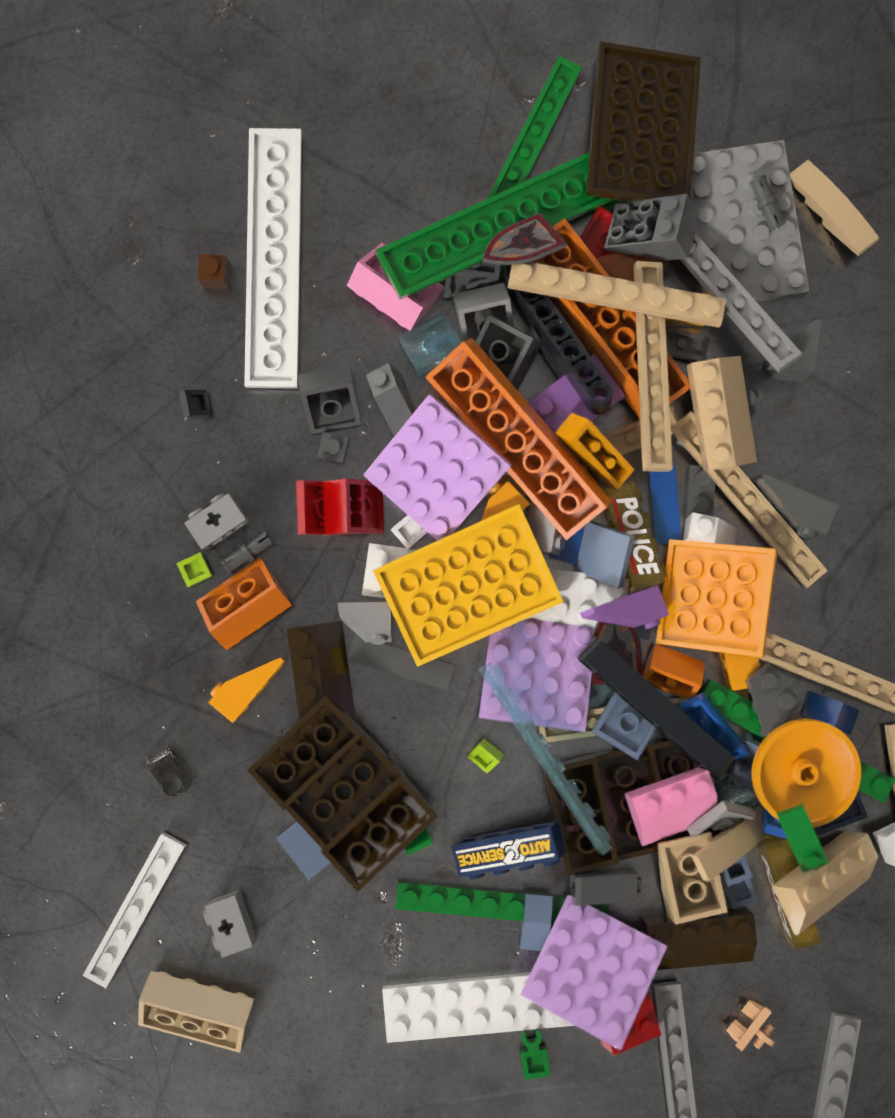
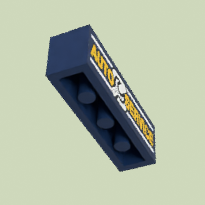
[451,821,566,879]

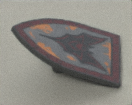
[483,213,567,265]
[590,621,643,686]

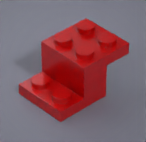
[296,478,384,536]

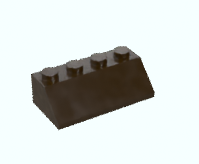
[287,621,357,723]
[642,907,757,970]

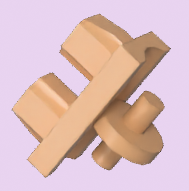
[726,999,775,1051]

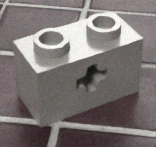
[184,493,250,551]
[203,890,257,958]

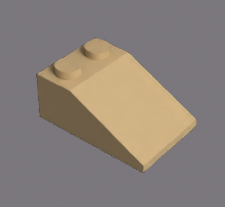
[658,831,727,924]

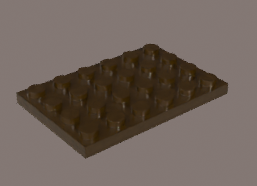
[585,41,701,202]

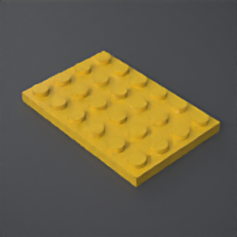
[373,504,563,667]

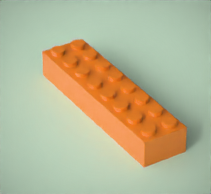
[531,219,690,419]
[426,338,612,540]

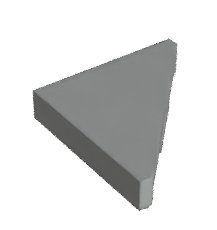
[687,801,756,837]

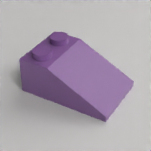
[529,353,626,438]

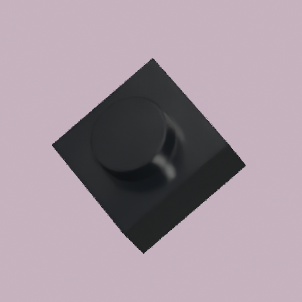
[179,389,212,418]

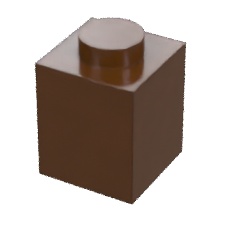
[197,254,231,289]

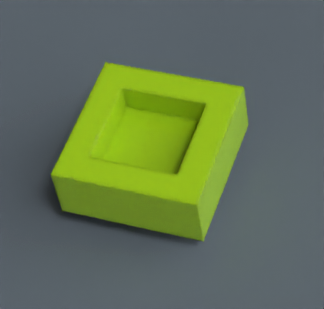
[176,552,213,587]
[467,738,504,773]

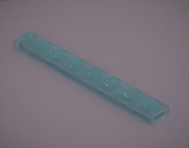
[478,662,612,855]

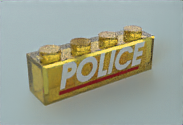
[604,481,667,594]
[756,835,822,950]

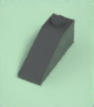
[366,363,415,436]

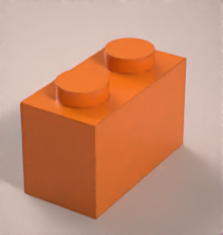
[643,643,705,700]

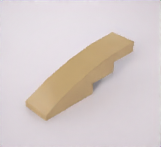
[790,160,879,256]
[691,805,767,881]

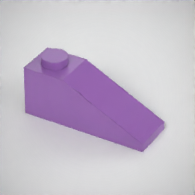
[580,585,669,629]

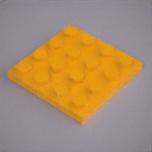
[656,539,778,658]

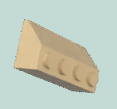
[687,356,757,471]
[773,831,878,935]
[138,971,254,1053]

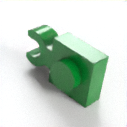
[520,1029,551,1080]

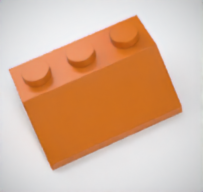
[196,557,292,650]

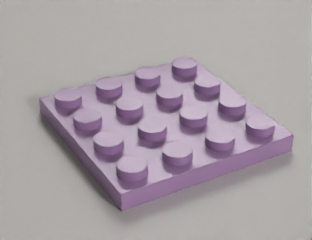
[363,394,512,540]
[479,618,594,733]
[520,894,667,1050]

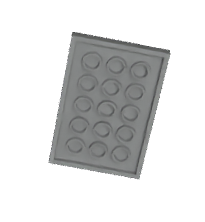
[691,140,809,302]

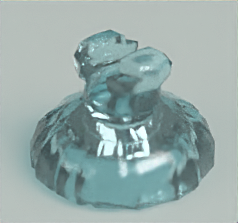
[713,775,759,808]

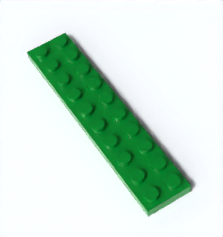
[375,152,614,300]

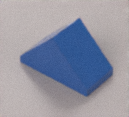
[800,691,860,735]

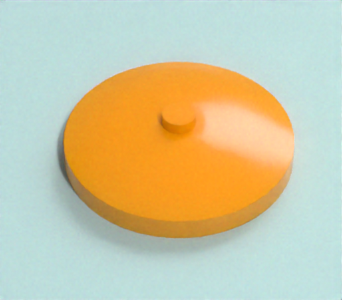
[752,719,861,827]

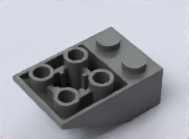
[604,194,699,261]

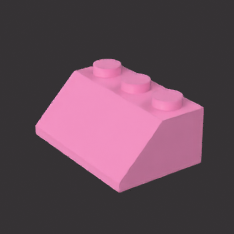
[347,243,445,331]
[625,767,717,846]

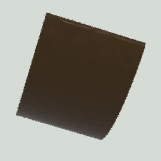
[247,695,438,892]
[544,738,721,876]

